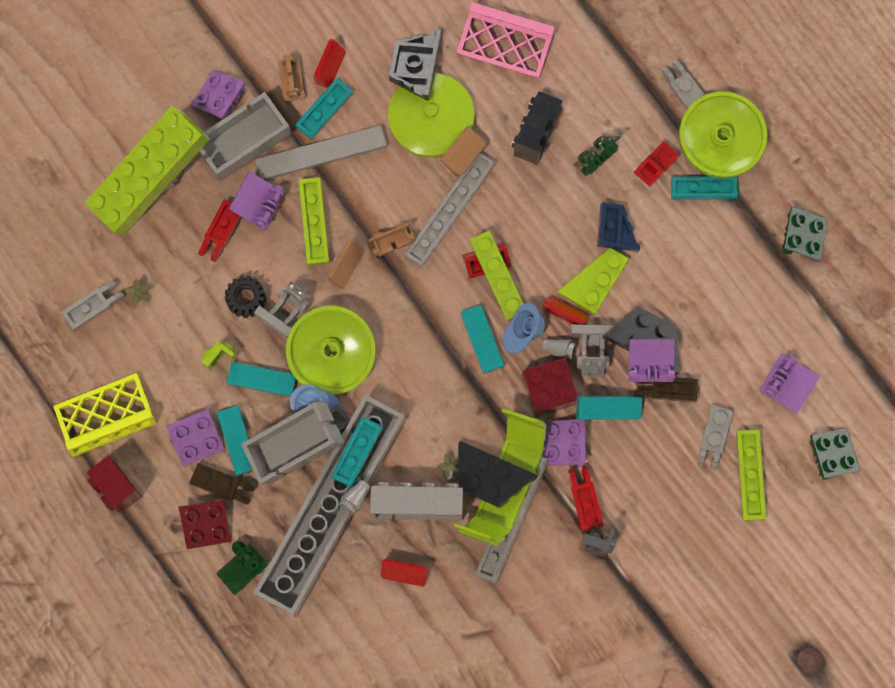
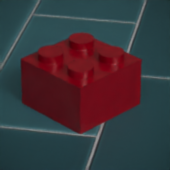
[522,358,578,418]
[86,455,142,514]

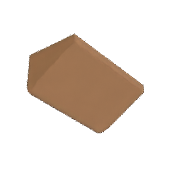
[440,127,487,176]
[328,239,364,288]

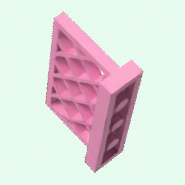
[457,2,554,79]

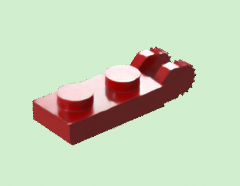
[198,199,241,262]
[568,466,604,532]

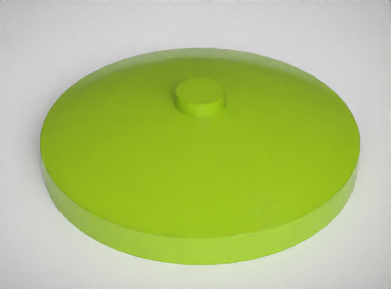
[388,73,475,158]
[679,92,767,179]
[286,305,375,395]

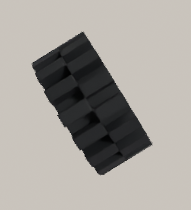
[225,276,266,318]

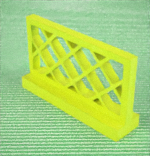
[53,373,157,457]

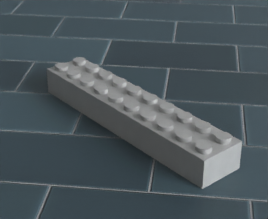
[253,395,405,617]

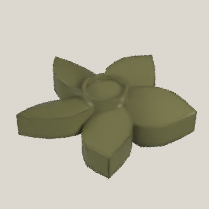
[124,279,151,304]
[437,453,459,481]

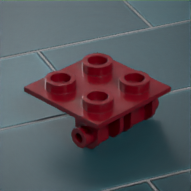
[178,499,231,549]

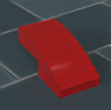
[633,141,680,187]

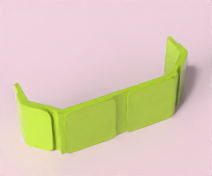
[454,409,546,547]

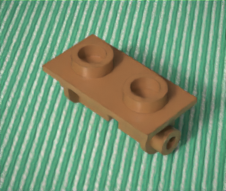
[278,54,305,102]
[368,223,415,257]

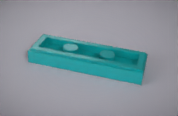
[295,78,354,141]
[671,176,738,200]
[460,305,504,375]
[227,362,296,397]
[576,396,642,420]
[217,406,253,476]
[331,417,383,488]

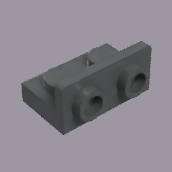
[579,528,618,558]

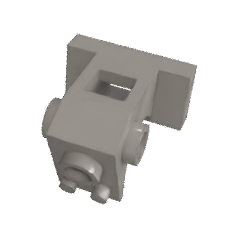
[254,284,311,339]
[570,325,615,378]

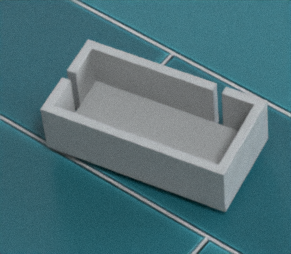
[198,92,291,182]
[241,402,345,484]
[370,482,463,521]

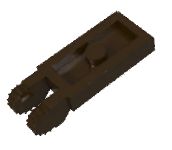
[634,377,698,403]
[189,463,255,505]

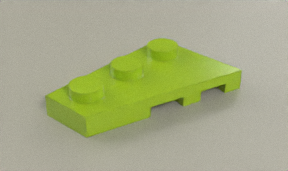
[557,248,629,315]

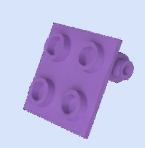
[191,70,245,121]
[229,171,285,231]
[628,339,675,382]
[758,353,820,414]
[166,409,225,467]
[543,419,586,466]

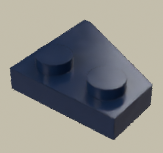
[597,202,640,252]

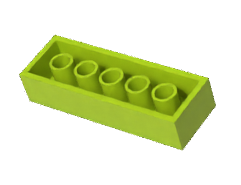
[85,105,211,235]

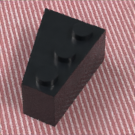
[511,91,563,165]

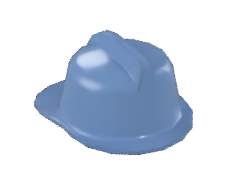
[503,303,545,353]
[290,384,342,414]

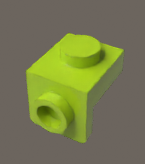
[201,341,237,371]

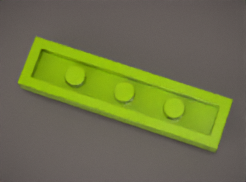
[299,177,330,266]
[469,230,523,320]
[736,430,766,521]

